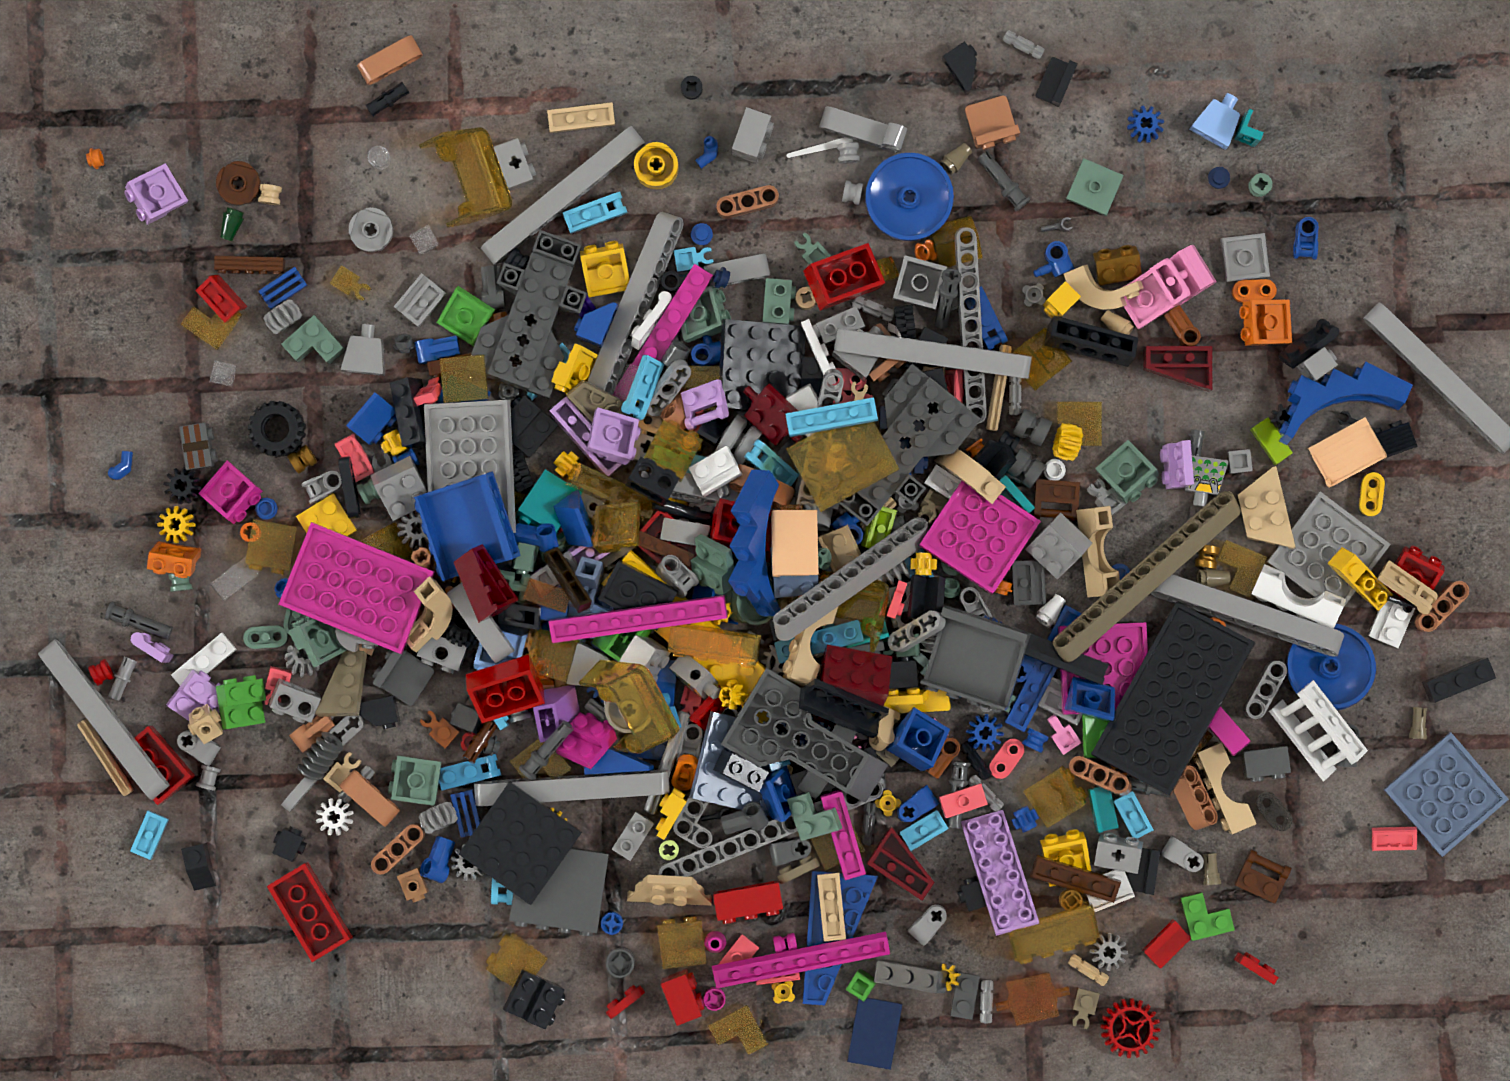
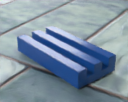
[258,267,308,310]
[451,789,481,838]

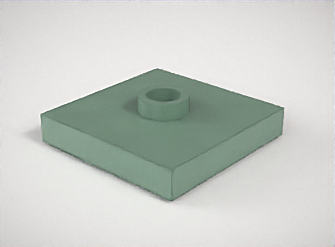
[1066,158,1124,216]

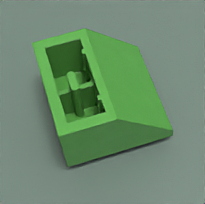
[592,608,652,662]

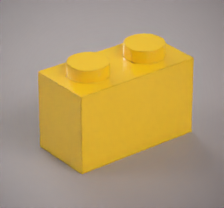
[1043,281,1081,319]

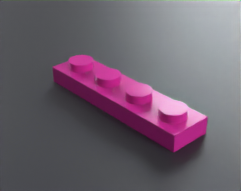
[820,790,866,880]

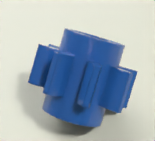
[1011,805,1039,833]

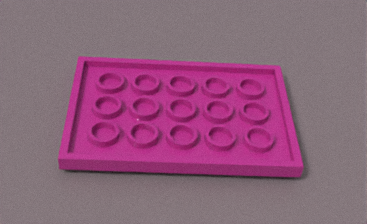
[278,522,435,654]

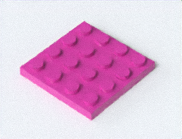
[918,481,1041,595]
[1058,622,1148,715]

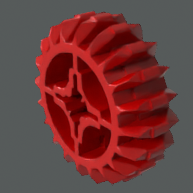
[1100,998,1160,1058]

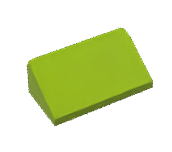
[1250,417,1293,465]
[861,507,897,549]

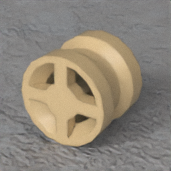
[258,184,282,205]
[795,286,816,310]

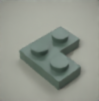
[787,792,842,841]

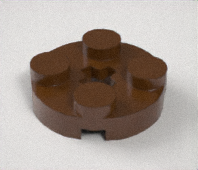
[216,161,261,206]

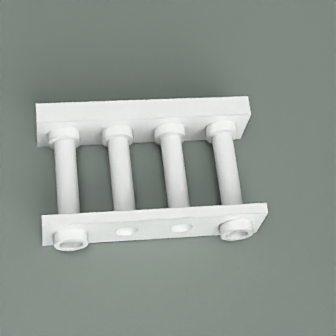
[1269,680,1368,781]

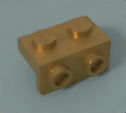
[1093,245,1142,285]

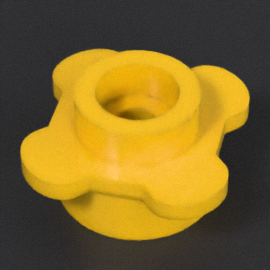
[875,790,901,816]
[772,981,795,1004]

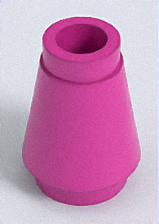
[704,931,726,953]

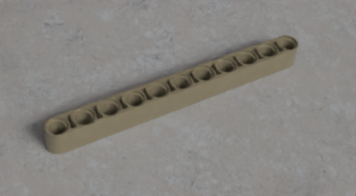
[1053,491,1241,662]

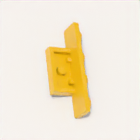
[884,687,951,713]

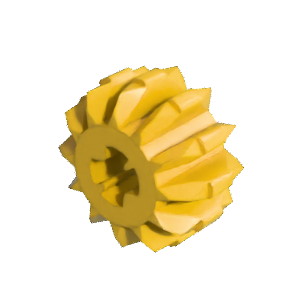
[1052,423,1083,461]
[157,506,196,544]

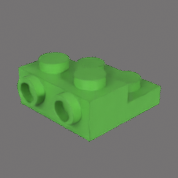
[216,675,266,730]

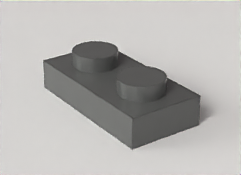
[950,972,980,1020]

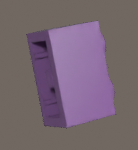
[533,685,580,743]

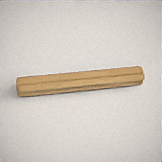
[986,345,1012,431]
[77,719,133,796]

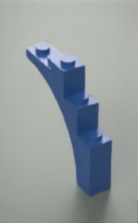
[1279,362,1413,445]
[728,470,781,617]

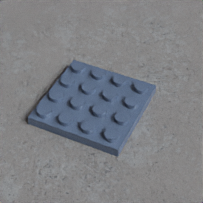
[689,711,788,816]
[1383,732,1509,857]

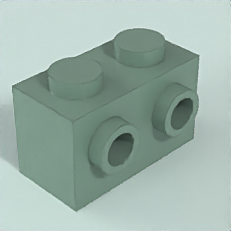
[763,278,796,325]

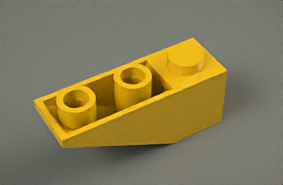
[1328,547,1393,611]

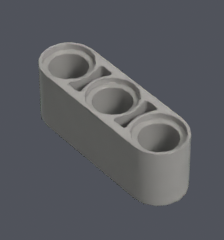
[704,254,770,287]
[1243,661,1287,719]

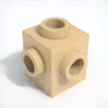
[188,704,223,744]

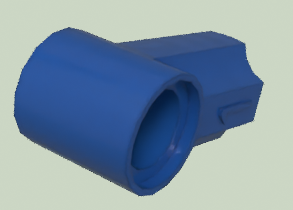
[414,335,460,364]
[514,523,559,553]
[420,836,455,883]

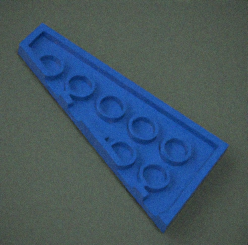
[803,871,878,1005]

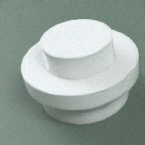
[1043,459,1066,481]

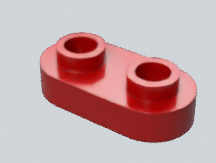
[605,984,645,1019]

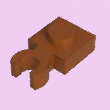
[420,710,460,749]

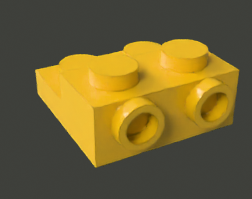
[580,241,630,297]
[551,344,598,394]
[655,788,687,840]
[1040,829,1091,887]

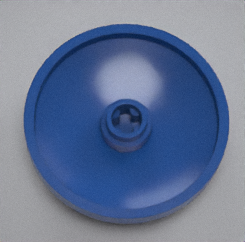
[865,153,954,241]
[1286,624,1376,710]

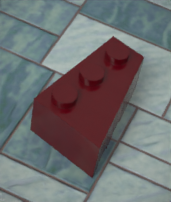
[1143,346,1213,392]
[453,544,519,623]
[866,826,935,901]

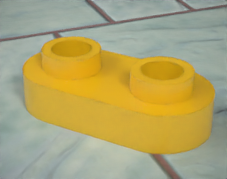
[1359,472,1385,517]

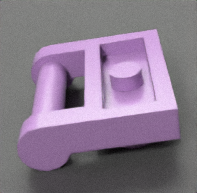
[681,379,729,430]
[131,632,174,663]

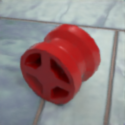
[88,659,114,686]

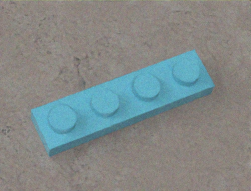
[786,397,878,437]

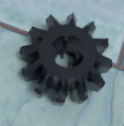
[163,467,202,505]

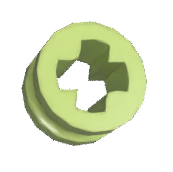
[659,840,679,860]

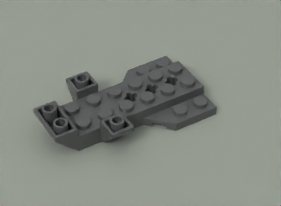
[466,230,587,399]
[833,364,981,526]
[721,667,888,803]

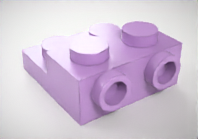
[124,163,188,225]
[587,407,641,465]
[1160,440,1194,489]
[166,669,222,721]

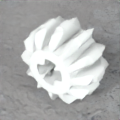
[316,798,354,835]

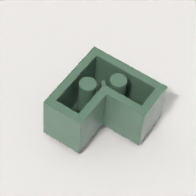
[281,315,346,364]

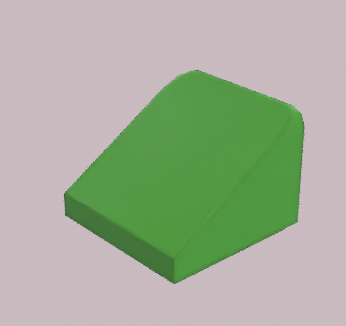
[846,969,876,1001]

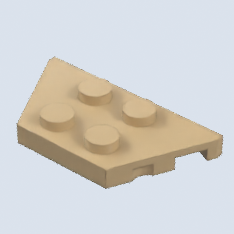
[1238,466,1295,549]
[627,875,712,906]

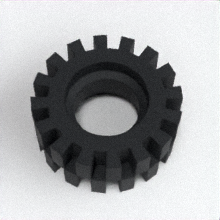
[894,305,916,339]
[513,449,534,492]
[444,608,479,647]

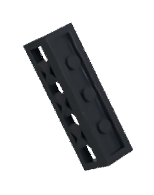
[1025,633,1109,685]
[799,679,889,738]

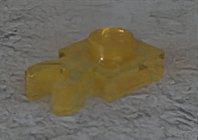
[330,265,371,301]

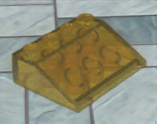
[786,422,899,512]

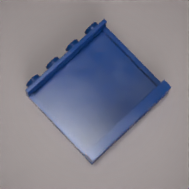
[414,471,521,581]

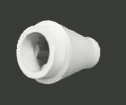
[1036,594,1066,628]

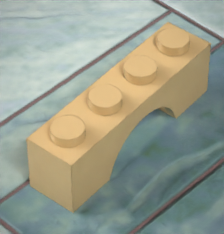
[1076,506,1120,597]
[782,607,838,687]
[1194,742,1256,834]

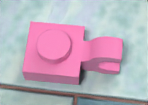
[1047,715,1082,755]

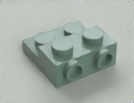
[681,285,731,343]
[1095,440,1159,504]
[691,534,734,595]
[288,616,347,667]
[388,755,442,806]

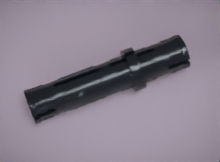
[652,500,713,526]

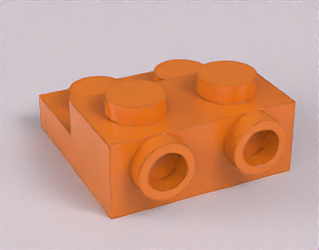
[1239,300,1292,346]
[147,541,201,578]

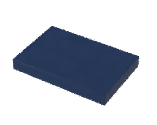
[847,997,902,1070]

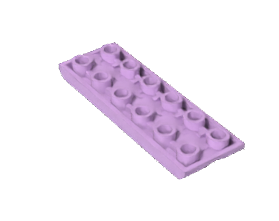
[961,810,1039,936]

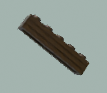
[544,547,592,613]

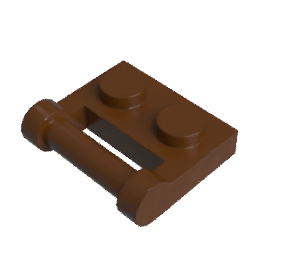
[1033,479,1080,522]
[1234,849,1292,904]

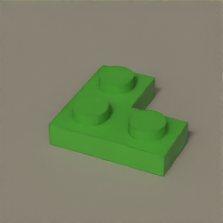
[1180,892,1235,941]

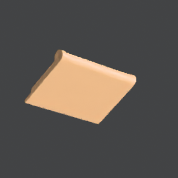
[1308,417,1387,488]
[771,510,819,577]

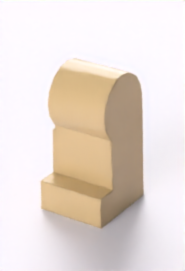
[869,706,900,751]

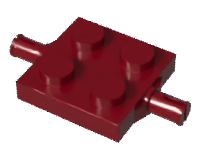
[743,384,803,446]

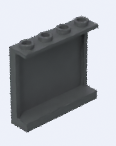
[920,606,1031,713]
[509,848,609,936]

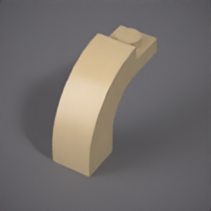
[1063,265,1144,309]
[934,449,1006,504]
[407,576,453,653]

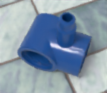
[1033,241,1074,278]
[690,335,721,371]
[830,512,863,545]

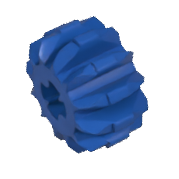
[1127,106,1164,143]
[966,714,1004,752]

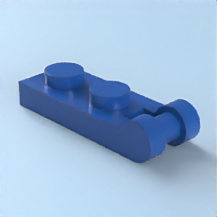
[964,286,1008,350]

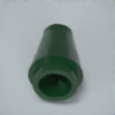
[220,207,244,241]

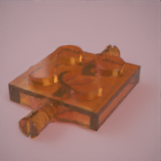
[995,972,1070,1026]

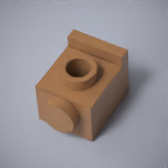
[397,867,429,903]

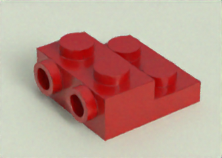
[1384,546,1445,599]

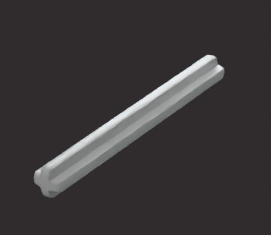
[644,711,690,815]

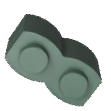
[512,542,539,575]

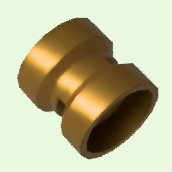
[287,444,317,474]
[1194,545,1220,569]
[1059,889,1083,912]

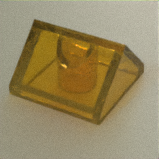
[931,216,983,268]

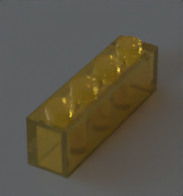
[565,463,656,520]
[667,624,761,668]

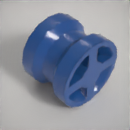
[1022,728,1049,753]
[601,912,623,935]

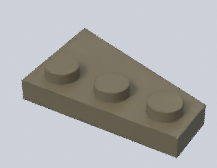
[566,380,634,422]
[315,651,367,717]

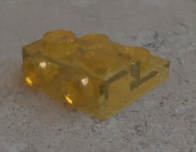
[644,420,703,482]
[591,502,640,553]
[245,519,297,575]
[526,629,580,683]
[1023,765,1087,828]
[657,916,707,969]
[485,932,548,988]

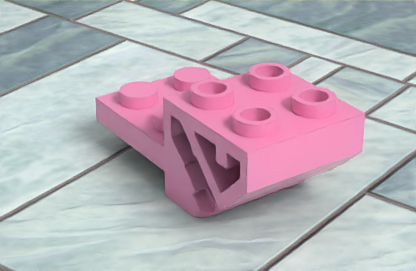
[1124,245,1217,329]

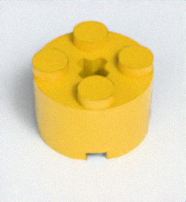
[634,142,679,190]

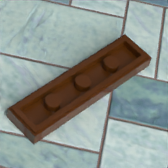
[1030,855,1121,903]

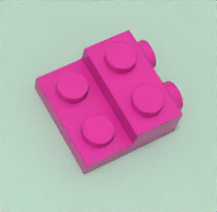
[198,460,263,524]
[556,712,617,769]

